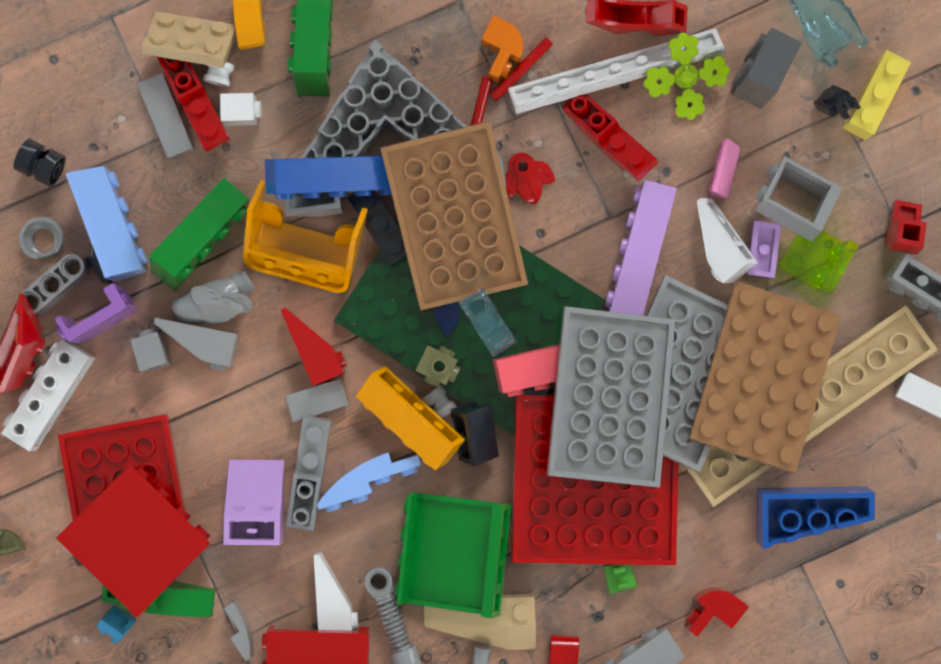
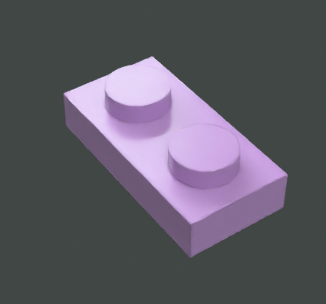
[746,221,781,279]

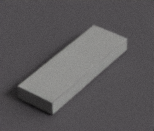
[137,73,195,160]

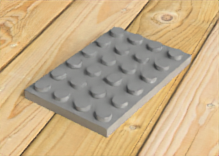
[646,275,728,472]
[547,306,675,487]

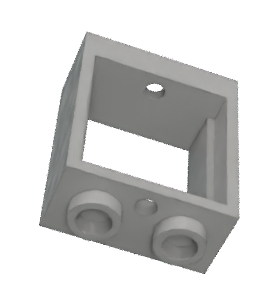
[754,156,842,242]

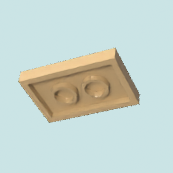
[142,11,236,68]

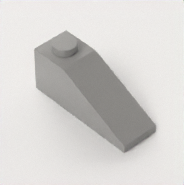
[154,318,240,371]

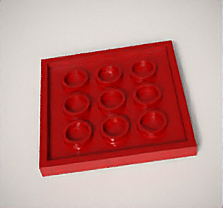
[58,414,185,520]

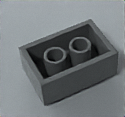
[732,27,802,109]

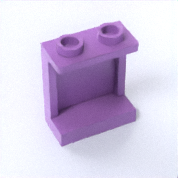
[55,283,138,344]

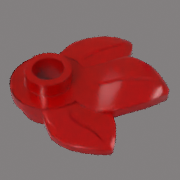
[505,152,555,205]

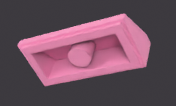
[708,139,740,199]

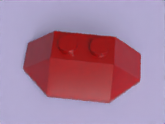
[0,293,45,395]

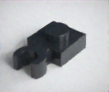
[813,85,861,119]

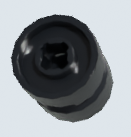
[13,138,66,187]

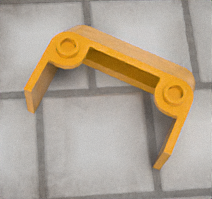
[243,180,368,293]

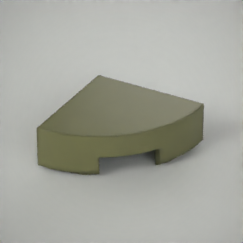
[0,529,26,556]

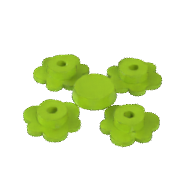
[643,32,730,120]

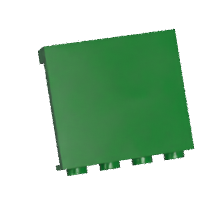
[395,493,511,618]

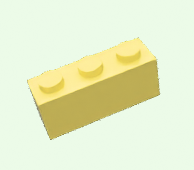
[842,50,911,140]

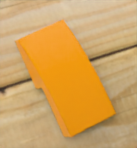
[233,0,266,50]

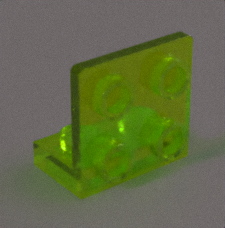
[778,230,859,295]

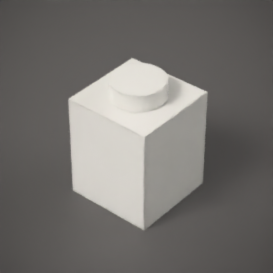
[220,93,262,126]

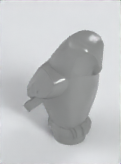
[171,271,255,325]

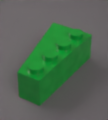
[149,178,249,292]

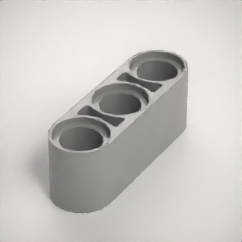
[21,254,91,316]

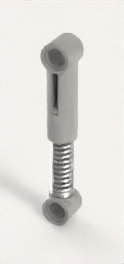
[365,565,422,664]

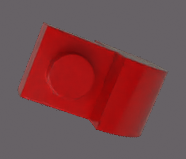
[885,200,927,255]
[685,587,749,637]

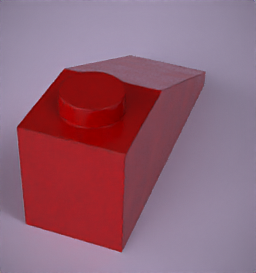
[281,308,347,386]

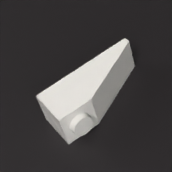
[697,198,758,283]
[314,552,359,631]

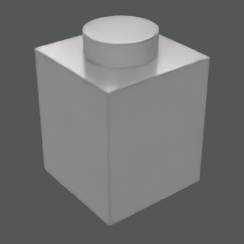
[131,329,171,372]

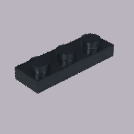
[347,190,407,267]

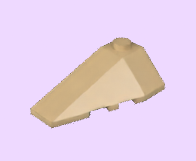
[424,593,536,650]

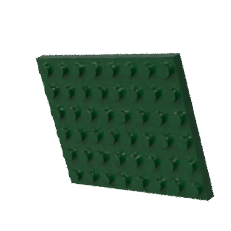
[333,221,606,436]

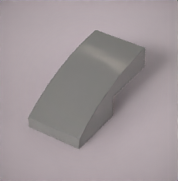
[284,379,349,423]
[224,599,254,661]

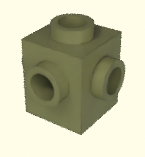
[416,346,460,388]

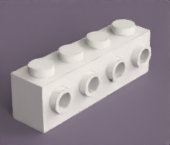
[1,339,95,451]

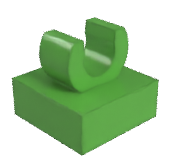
[603,564,637,594]

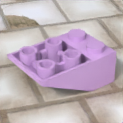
[223,459,285,545]

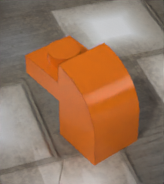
[481,15,523,83]

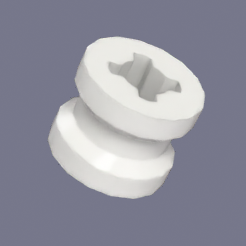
[203,62,235,88]

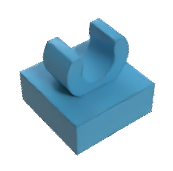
[96,605,136,644]

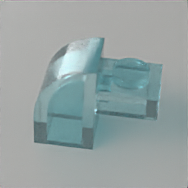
[459,288,517,357]

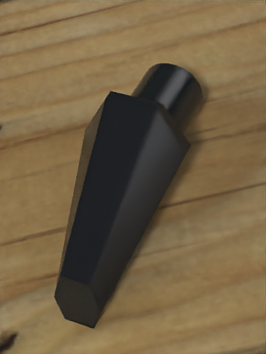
[85,243,113,284]

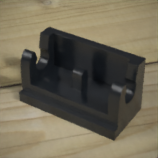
[451,402,499,466]

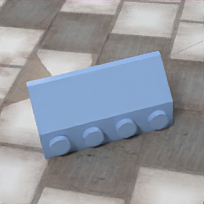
[66,166,149,283]

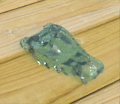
[790,0,869,69]

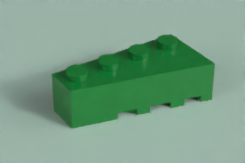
[288,0,333,97]

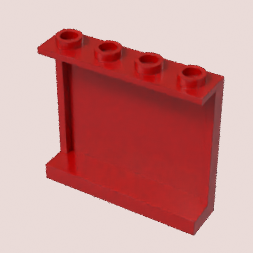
[56,465,211,618]
[262,625,370,664]

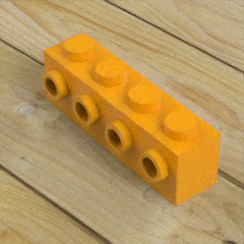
[355,366,465,471]

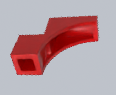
[585,0,688,37]

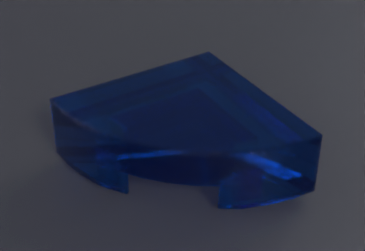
[432,302,460,337]

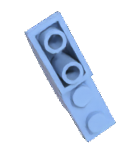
[317,452,422,512]

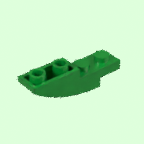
[101,581,215,617]

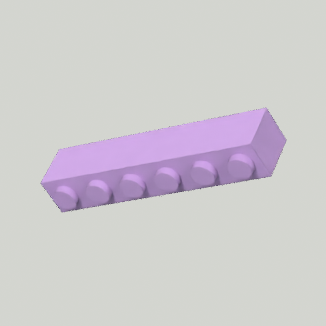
[604,180,677,315]

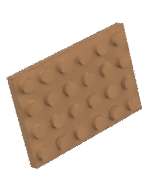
[380,121,528,310]
[688,281,841,473]

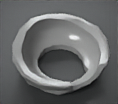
[19,217,64,260]

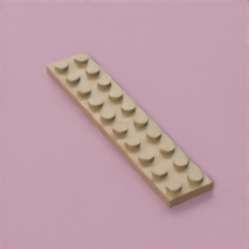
[684,305,938,507]

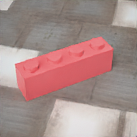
[492,344,560,397]

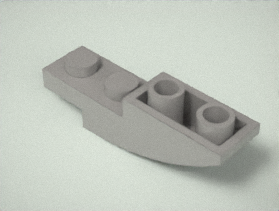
[286,415,331,531]

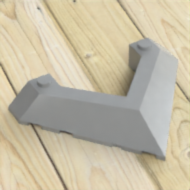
[284,40,506,217]

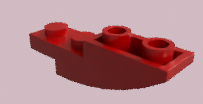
[156,56,231,152]
[562,94,658,182]

